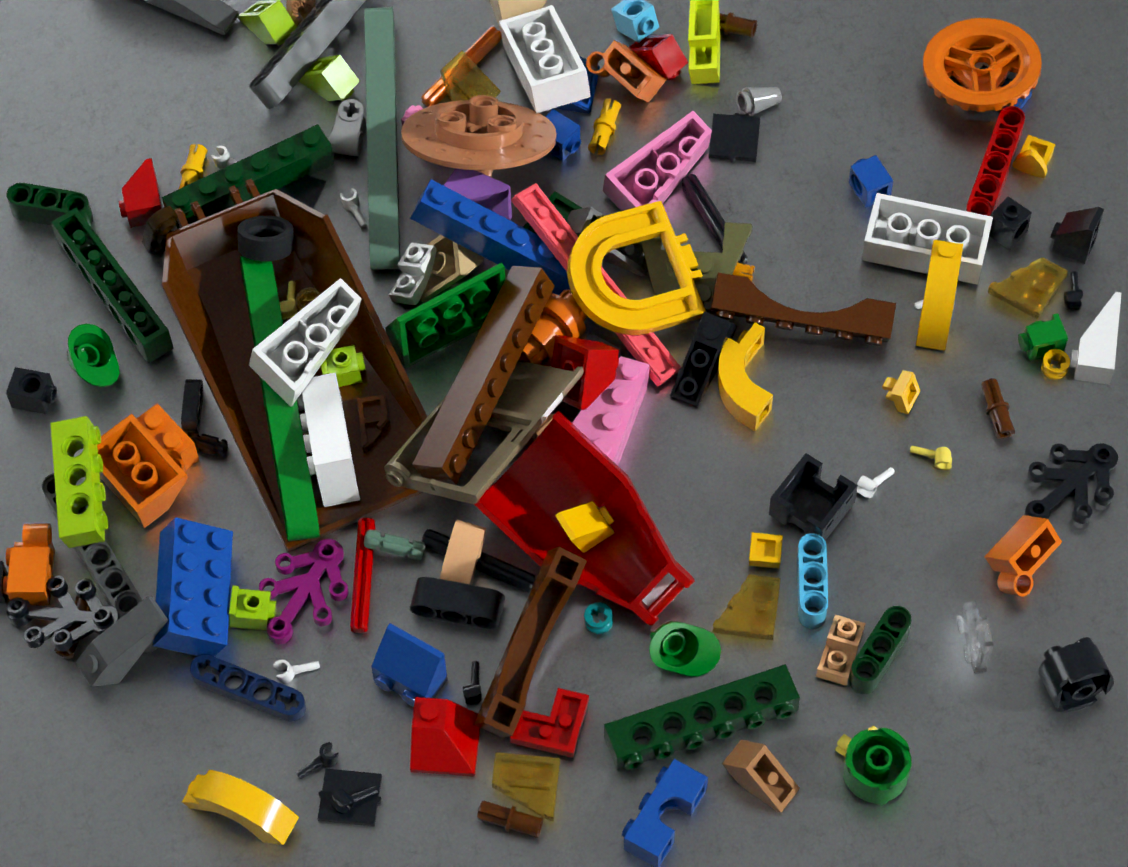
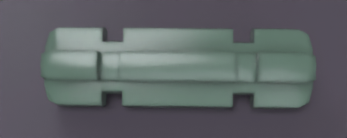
[364,529,425,560]

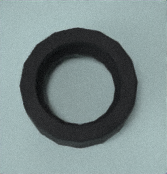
[238,216,294,261]

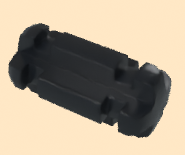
[191,432,228,457]

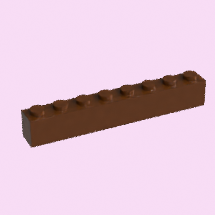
[412,266,555,485]

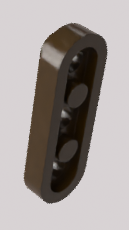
[142,206,178,254]

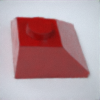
[551,335,619,410]
[410,697,480,777]

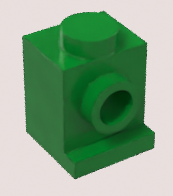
[1018,313,1068,361]

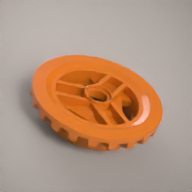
[923,18,1042,112]

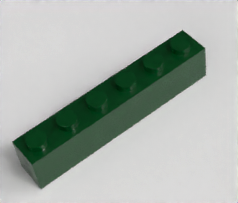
[162,124,334,230]

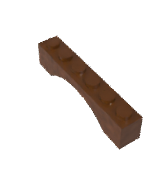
[710,272,896,346]
[474,547,587,738]

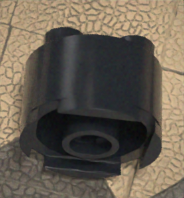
[1038,637,1114,711]

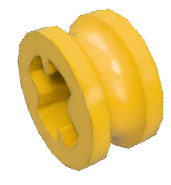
[1041,349,1070,380]

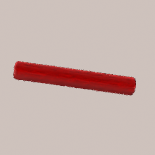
[350,517,375,633]

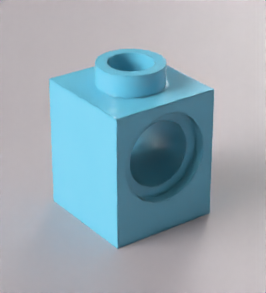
[611,0,659,42]

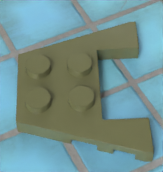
[641,222,753,312]

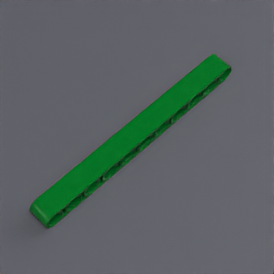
[240,256,320,542]

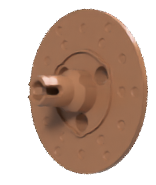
[401,95,557,177]

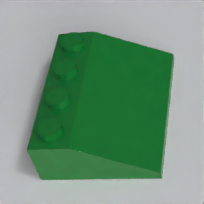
[385,262,505,369]

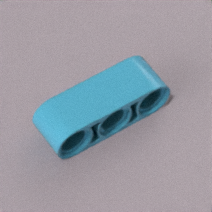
[797,533,828,629]

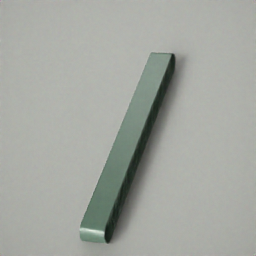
[364,7,401,270]

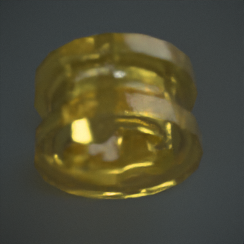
[295,287,321,312]

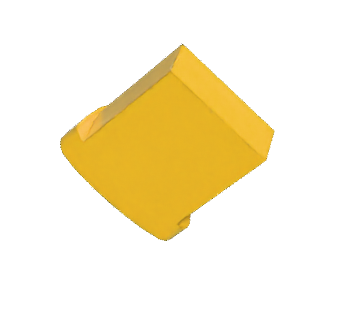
[1012,134,1055,178]

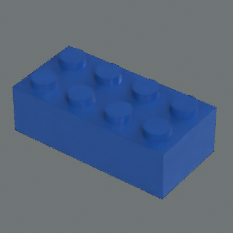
[153,517,233,656]

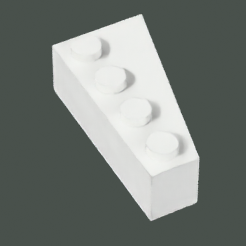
[249,278,362,407]
[297,372,360,507]

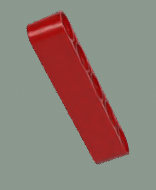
[966,106,1025,216]

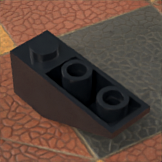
[670,311,737,407]

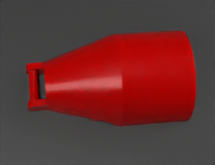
[474,411,695,626]

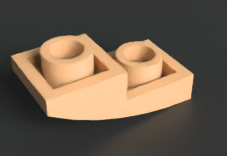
[440,519,487,585]
[816,614,866,686]

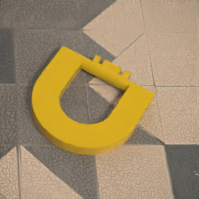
[567,201,706,335]

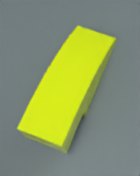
[688,0,720,84]

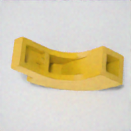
[915,240,963,351]
[718,322,773,431]
[182,769,299,845]

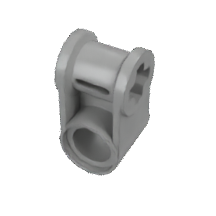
[329,99,366,156]

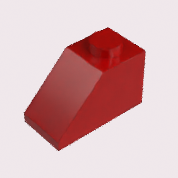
[629,34,689,80]
[118,158,162,228]

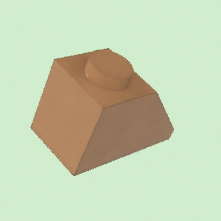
[722,740,800,812]

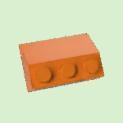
[97,414,188,528]

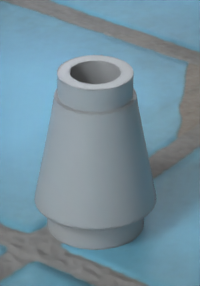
[737,87,782,116]

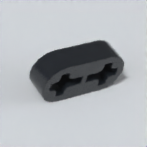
[181,379,203,433]

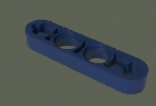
[190,654,306,721]

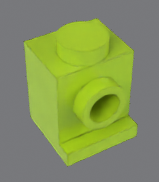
[321,345,366,387]
[229,586,276,631]

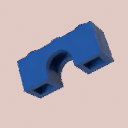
[622,759,708,867]

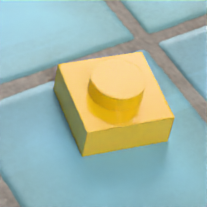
[749,532,783,569]

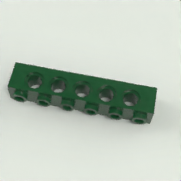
[51,208,174,363]
[604,664,800,771]

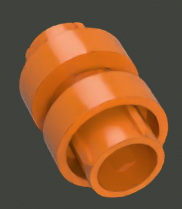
[519,290,588,367]

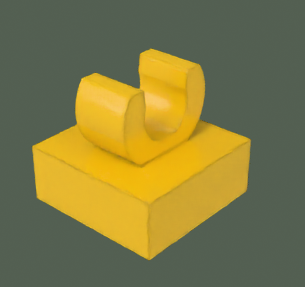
[882,370,920,414]

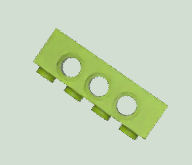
[50,416,108,548]

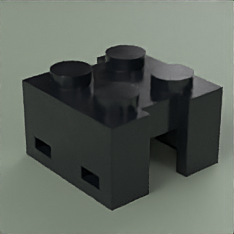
[769,453,858,541]

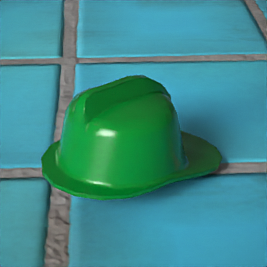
[67,324,120,387]
[649,621,721,677]

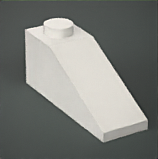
[1069,292,1121,385]

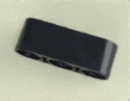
[409,577,506,629]

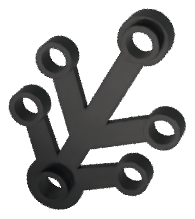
[1024,443,1118,524]
[6,575,120,651]

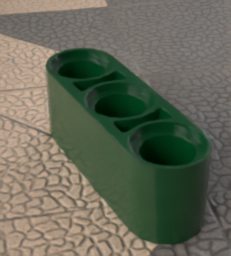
[6,183,93,226]
[849,606,912,694]

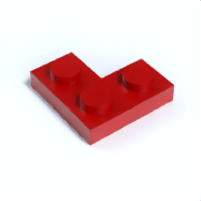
[510,688,589,758]

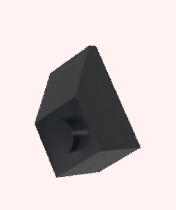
[1050,207,1104,264]

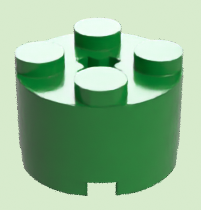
[843,728,912,805]

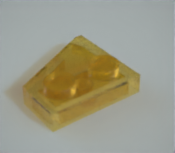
[440,51,501,102]
[988,257,1068,319]
[712,574,781,640]
[492,752,560,821]

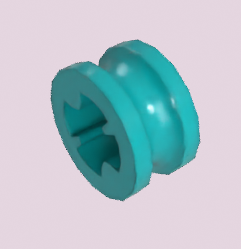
[584,602,613,634]

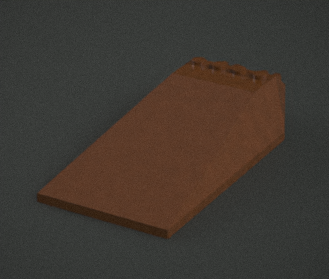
[161,178,427,553]

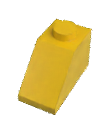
[555,501,615,553]

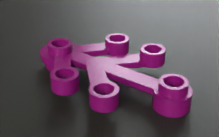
[259,539,349,644]

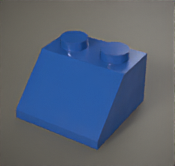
[371,623,448,707]

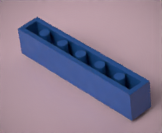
[410,179,570,295]

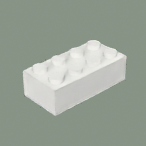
[499,5,591,113]
[862,193,993,285]

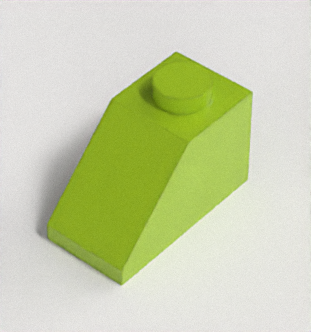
[238,0,297,45]
[298,55,360,101]

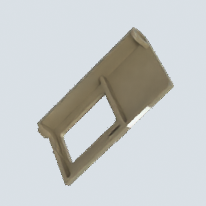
[384,360,584,504]

